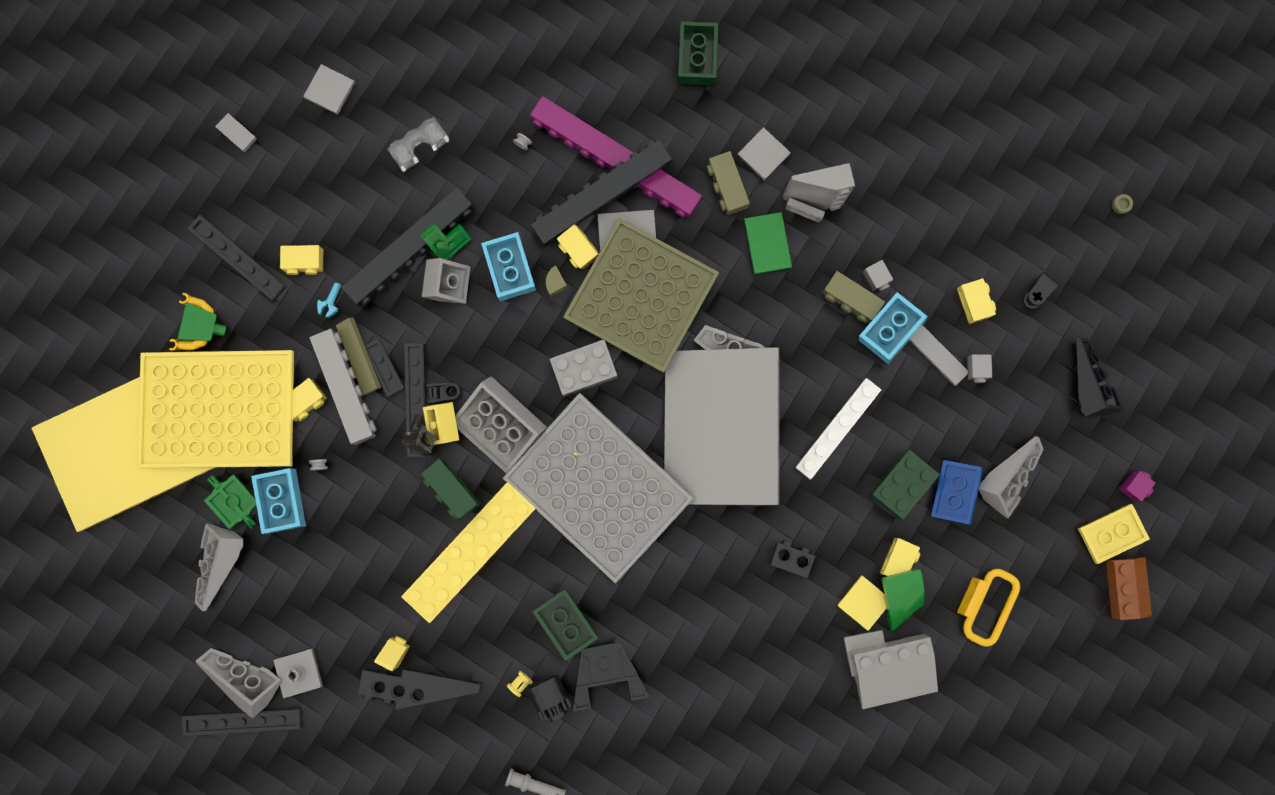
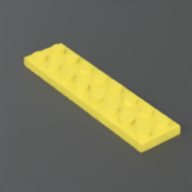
[401,482,536,623]

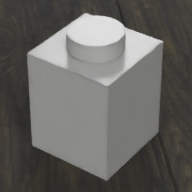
[862,260,893,292]
[967,355,992,383]

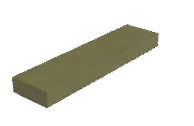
[336,317,381,395]

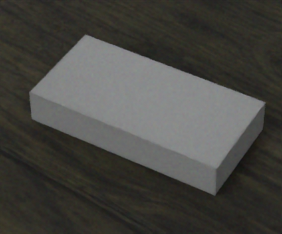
[215,113,257,153]
[785,198,825,223]

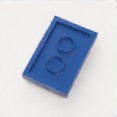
[931,460,983,525]

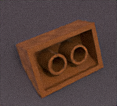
[1106,557,1152,620]

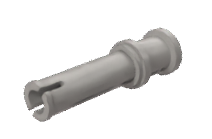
[505,769,566,795]

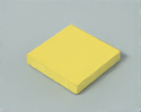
[837,575,886,631]

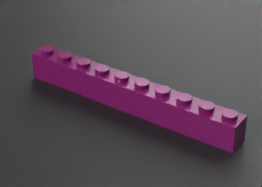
[530,96,702,218]

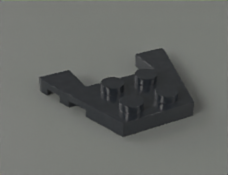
[573,642,649,712]

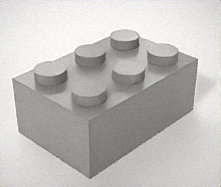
[550,340,617,397]

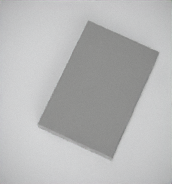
[598,210,656,251]

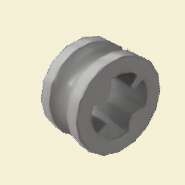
[513,133,532,151]
[309,459,328,471]

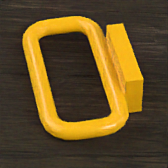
[957,569,1020,647]

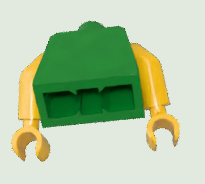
[169,293,226,351]

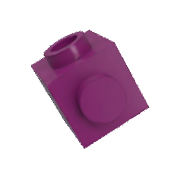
[1119,471,1155,502]

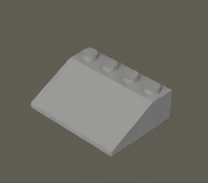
[783,163,855,211]
[455,377,548,474]
[849,634,938,709]

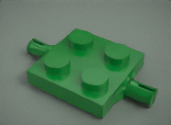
[204,474,257,529]

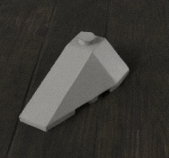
[694,325,765,350]
[979,436,1043,518]
[195,524,243,611]
[196,648,281,719]

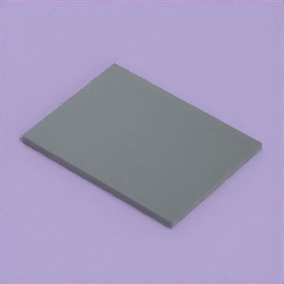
[664,348,779,505]
[503,393,694,583]

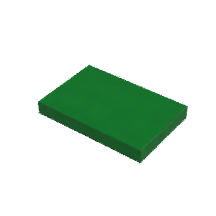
[744,212,792,275]

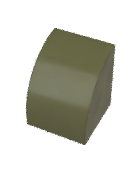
[546,266,568,297]

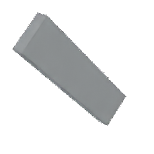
[909,325,969,386]

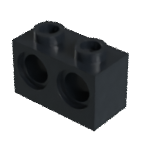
[769,540,815,578]

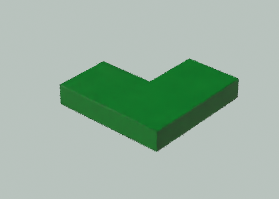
[420,223,472,260]

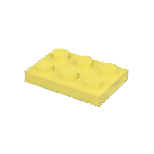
[1078,504,1149,564]

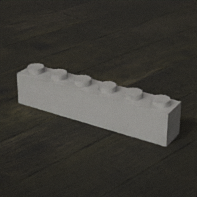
[309,329,377,445]

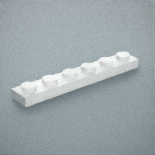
[795,378,881,480]

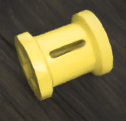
[507,671,533,697]

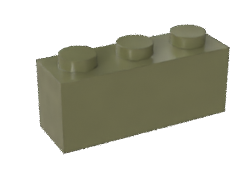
[706,151,750,215]
[822,271,885,324]

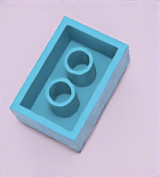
[481,232,536,301]
[859,293,927,364]
[251,468,306,534]

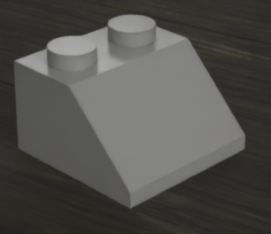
[422,258,470,304]

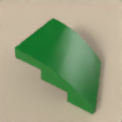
[881,568,924,631]

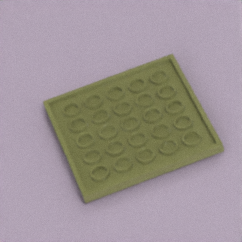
[563,219,719,373]

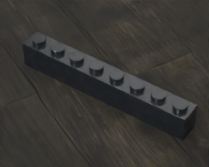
[531,140,673,245]
[341,187,474,307]

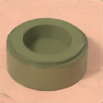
[1112,194,1133,214]

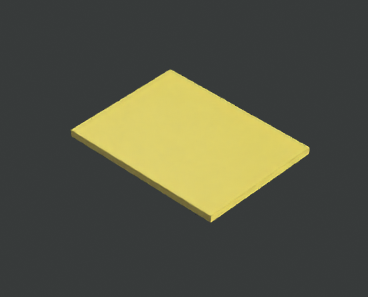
[137,350,294,468]
[32,377,216,532]

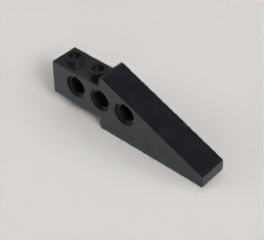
[358,668,483,709]

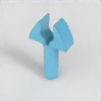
[317,283,341,318]

